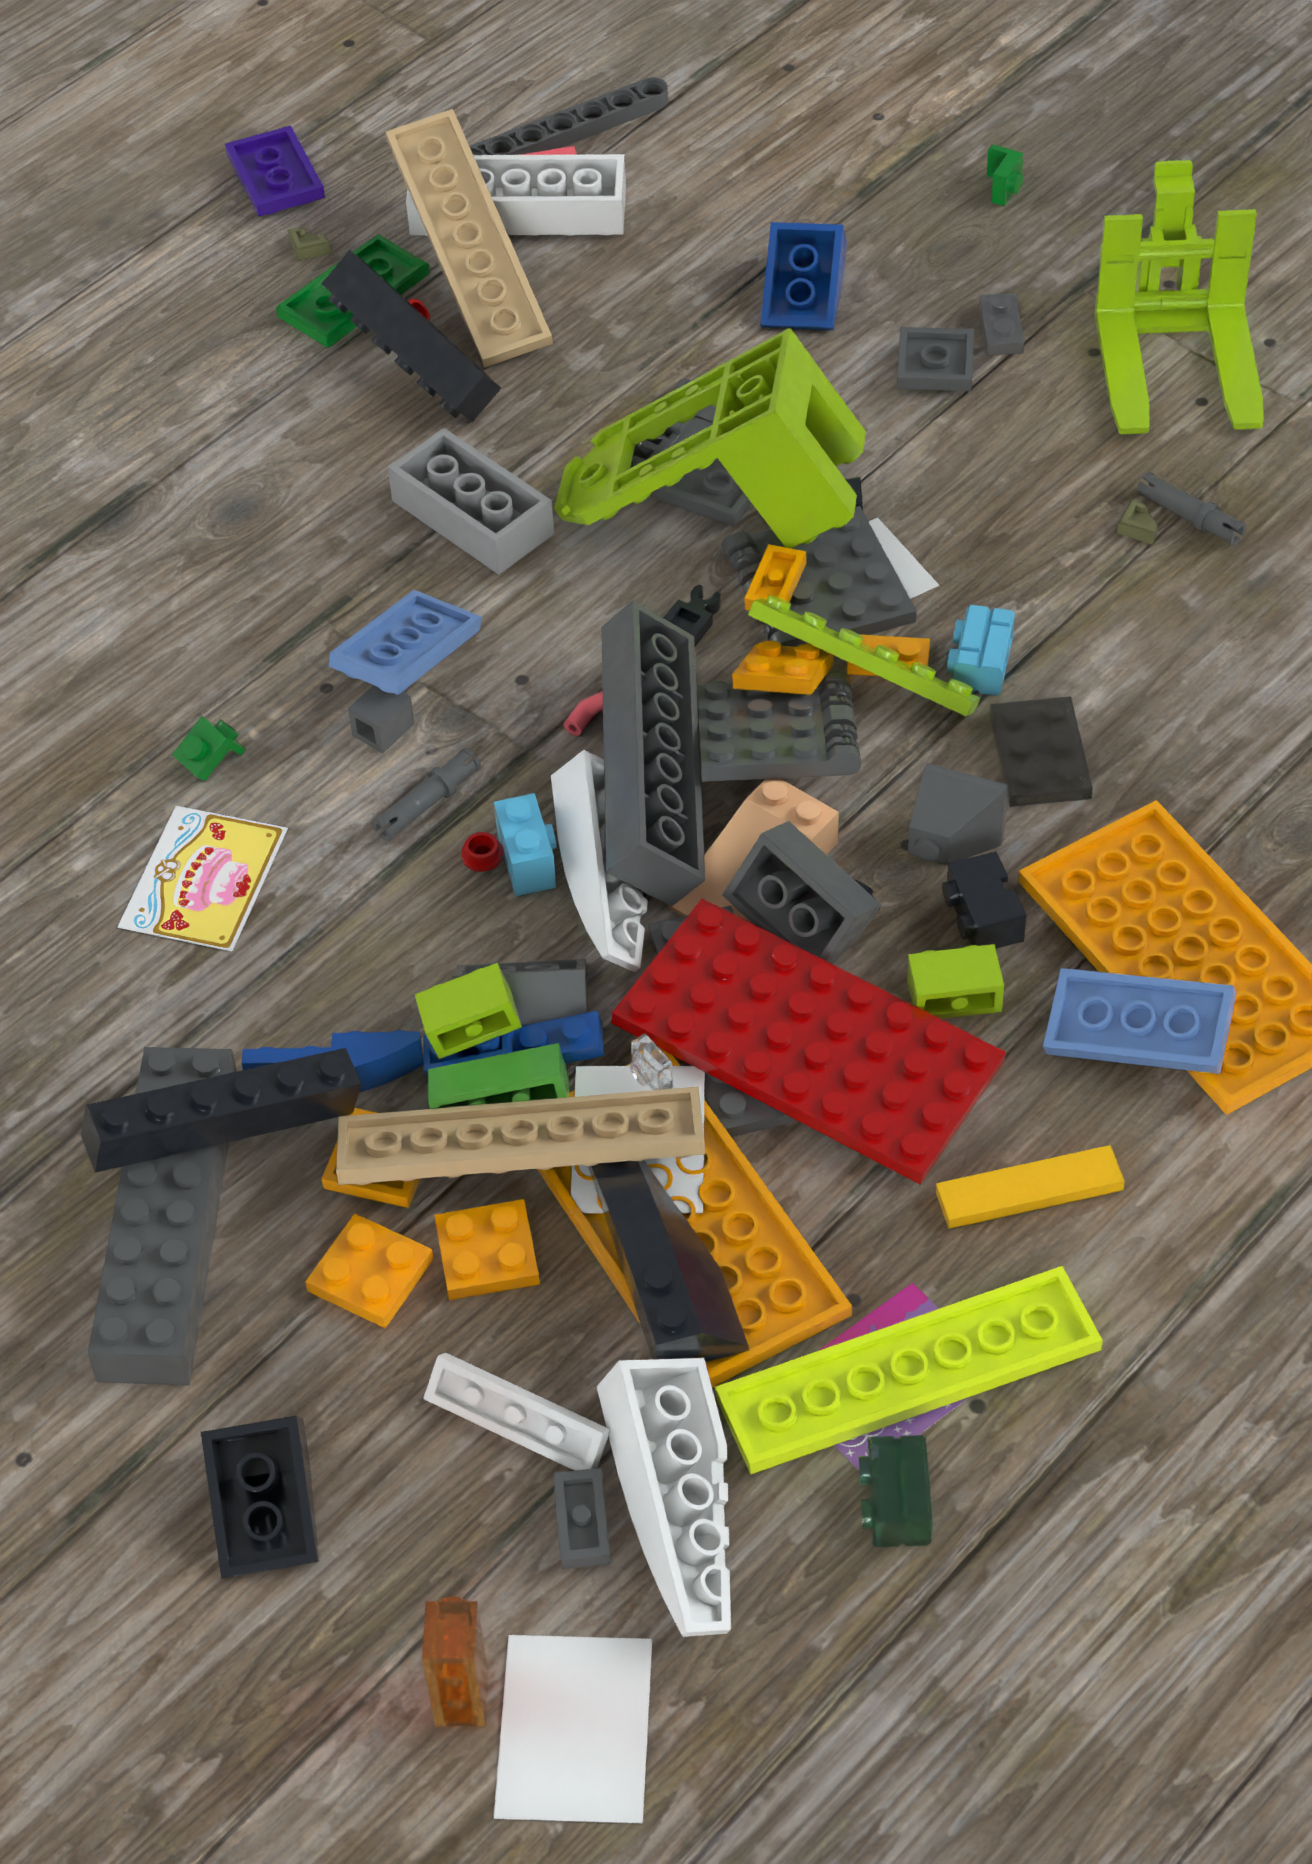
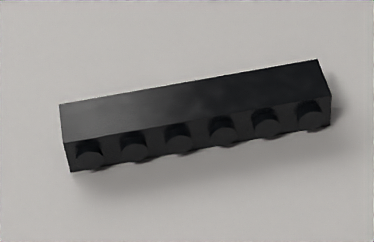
[321,250,501,422]
[81,1048,361,1173]

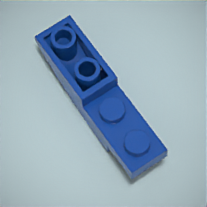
[423,1011,604,1076]
[241,1030,424,1093]

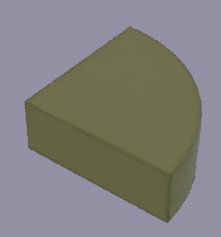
[287,228,332,261]
[1117,499,1157,545]

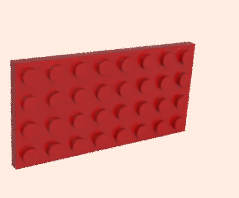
[611,898,1006,1185]

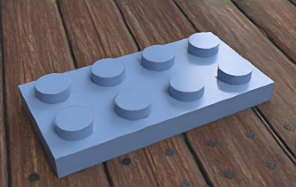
[329,590,482,695]
[1043,968,1237,1074]

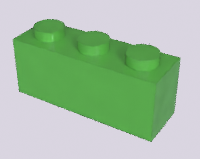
[428,1043,569,1109]

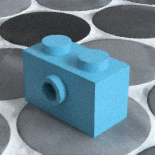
[494,793,556,896]

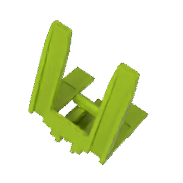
[1094,160,1264,434]

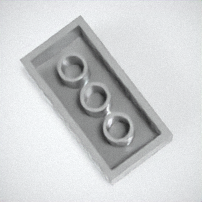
[388,428,554,575]

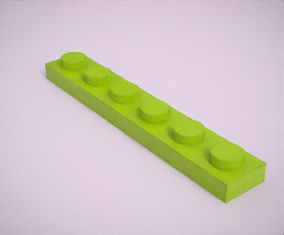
[748,595,981,716]

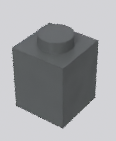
[348,685,414,753]

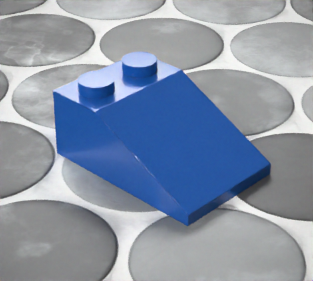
[760,222,847,331]

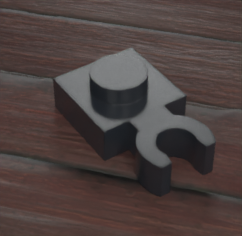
[663,585,721,646]

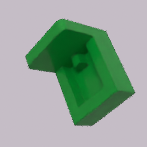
[987,144,1023,206]
[172,716,246,781]

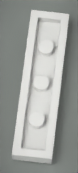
[423,1353,611,1471]

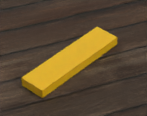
[936,1145,1125,1229]

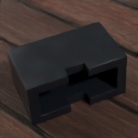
[942,851,1026,949]

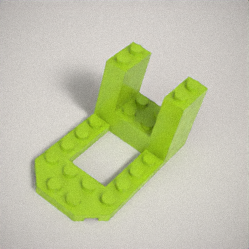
[554,328,866,548]

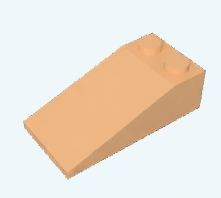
[669,778,839,924]

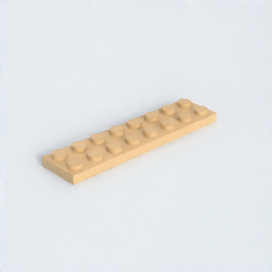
[386,109,553,368]
[336,1086,705,1185]

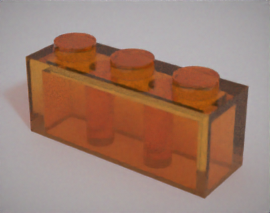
[422,1597,488,1727]

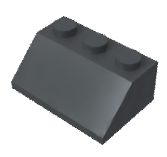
[722,821,881,964]
[452,959,588,1026]

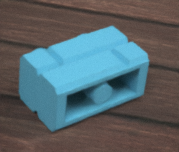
[947,605,1015,696]

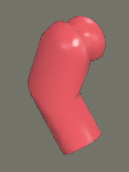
[564,691,603,736]

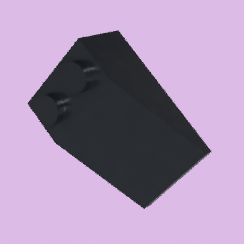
[201,1415,319,1578]

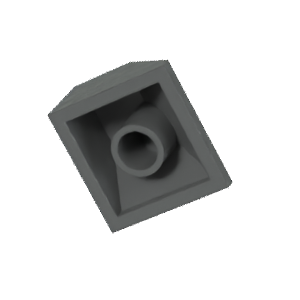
[908,763,1008,865]

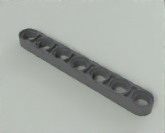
[469,77,668,155]

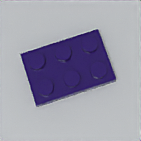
[225,125,325,217]

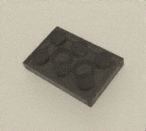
[990,696,1093,807]

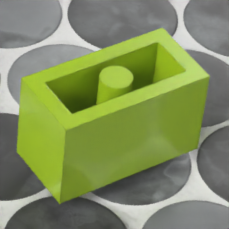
[907,944,1004,1019]
[414,963,522,1059]

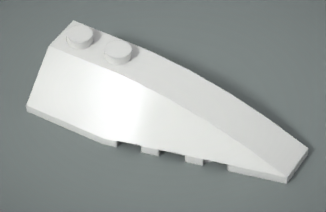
[551,750,648,972]
[597,1358,731,1637]

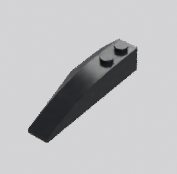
[588,1160,749,1362]

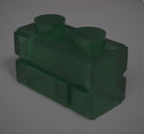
[858,1435,933,1547]

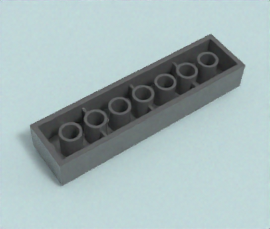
[601,600,705,906]
[88,1047,237,1385]

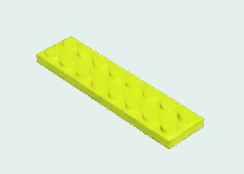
[715,1266,1103,1475]

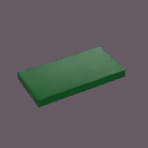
[276,234,430,348]

